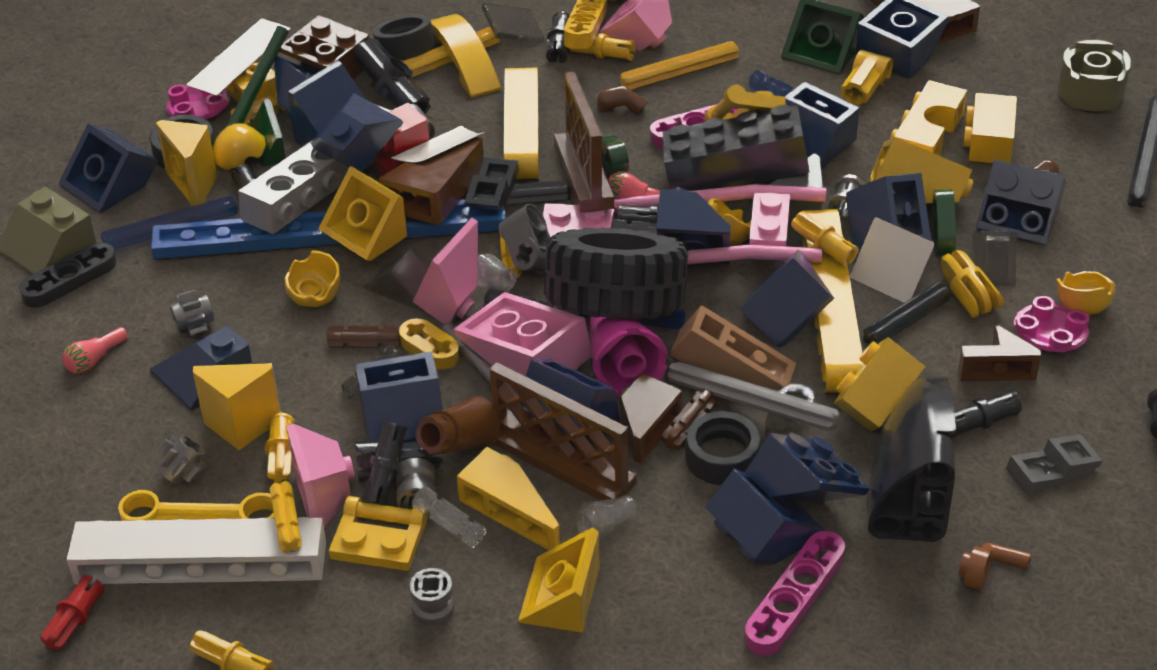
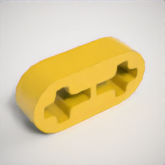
[399,318,460,370]

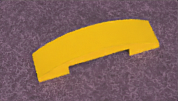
[430,14,501,98]

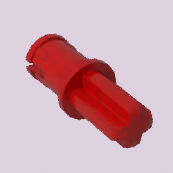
[40,575,104,651]

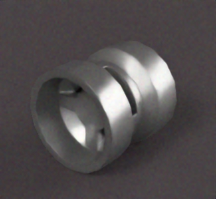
[395,458,437,511]
[409,568,455,625]

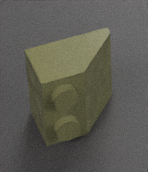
[0,186,97,275]

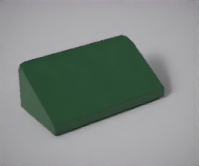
[251,99,286,166]

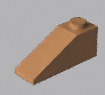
[670,305,796,391]

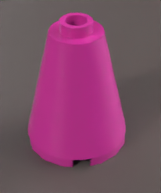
[589,317,668,397]

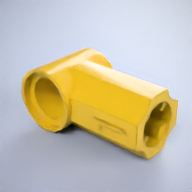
[841,50,893,105]

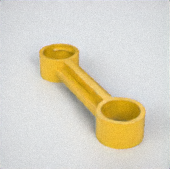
[118,490,274,521]

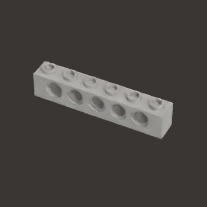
[238,105,391,234]

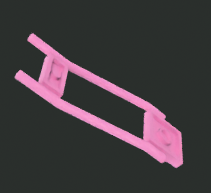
[543,184,826,265]

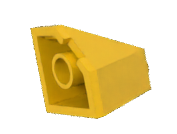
[869,137,973,204]

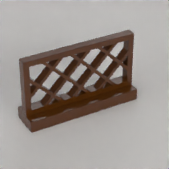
[554,72,614,212]
[490,362,637,507]

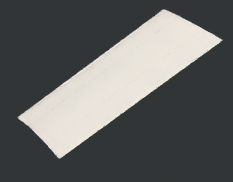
[392,126,484,163]

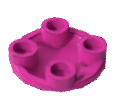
[166,84,230,120]
[1013,296,1089,352]

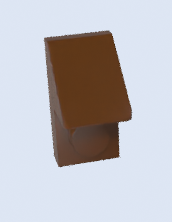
[958,326,1041,381]

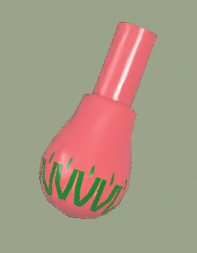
[608,171,660,199]
[62,327,128,375]

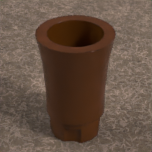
[415,396,500,454]

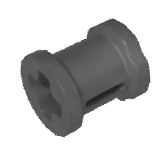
[828,174,865,219]

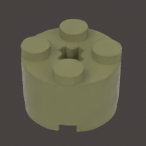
[1058,40,1131,111]

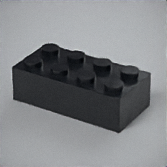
[663,105,810,191]

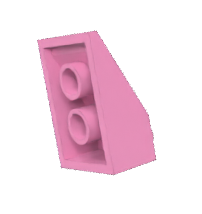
[454,292,592,376]

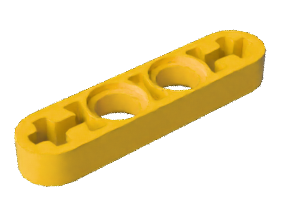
[564,0,607,49]

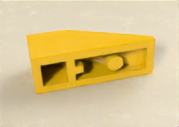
[457,447,560,550]

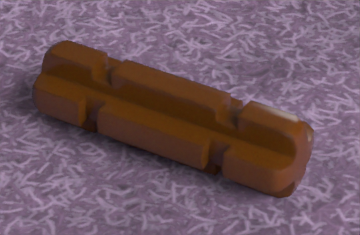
[327,325,400,347]
[661,390,716,449]

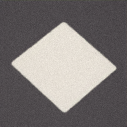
[850,218,934,303]

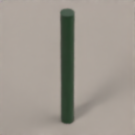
[226,26,289,127]

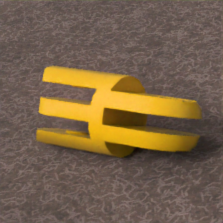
[941,250,1005,319]

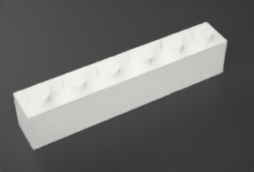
[67,517,326,584]

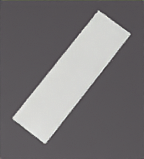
[186,18,291,95]

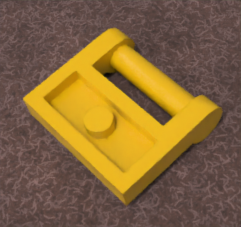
[704,84,786,121]
[329,496,428,571]

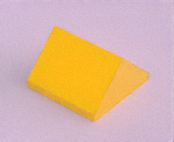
[156,120,218,209]
[318,166,407,261]
[193,363,281,450]
[518,527,600,633]

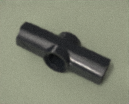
[354,38,431,114]

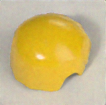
[213,123,266,171]
[707,198,752,246]
[284,251,340,308]
[1056,271,1115,316]

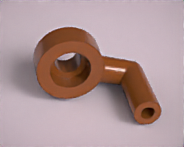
[959,542,1031,591]

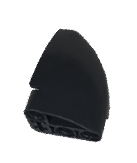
[867,376,956,542]

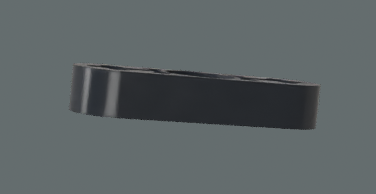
[19,243,116,308]

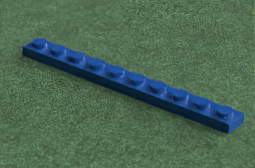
[151,200,505,259]

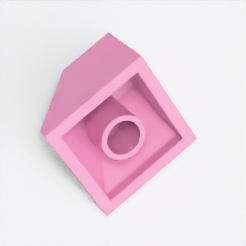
[596,0,672,51]
[413,218,478,324]
[286,424,355,528]

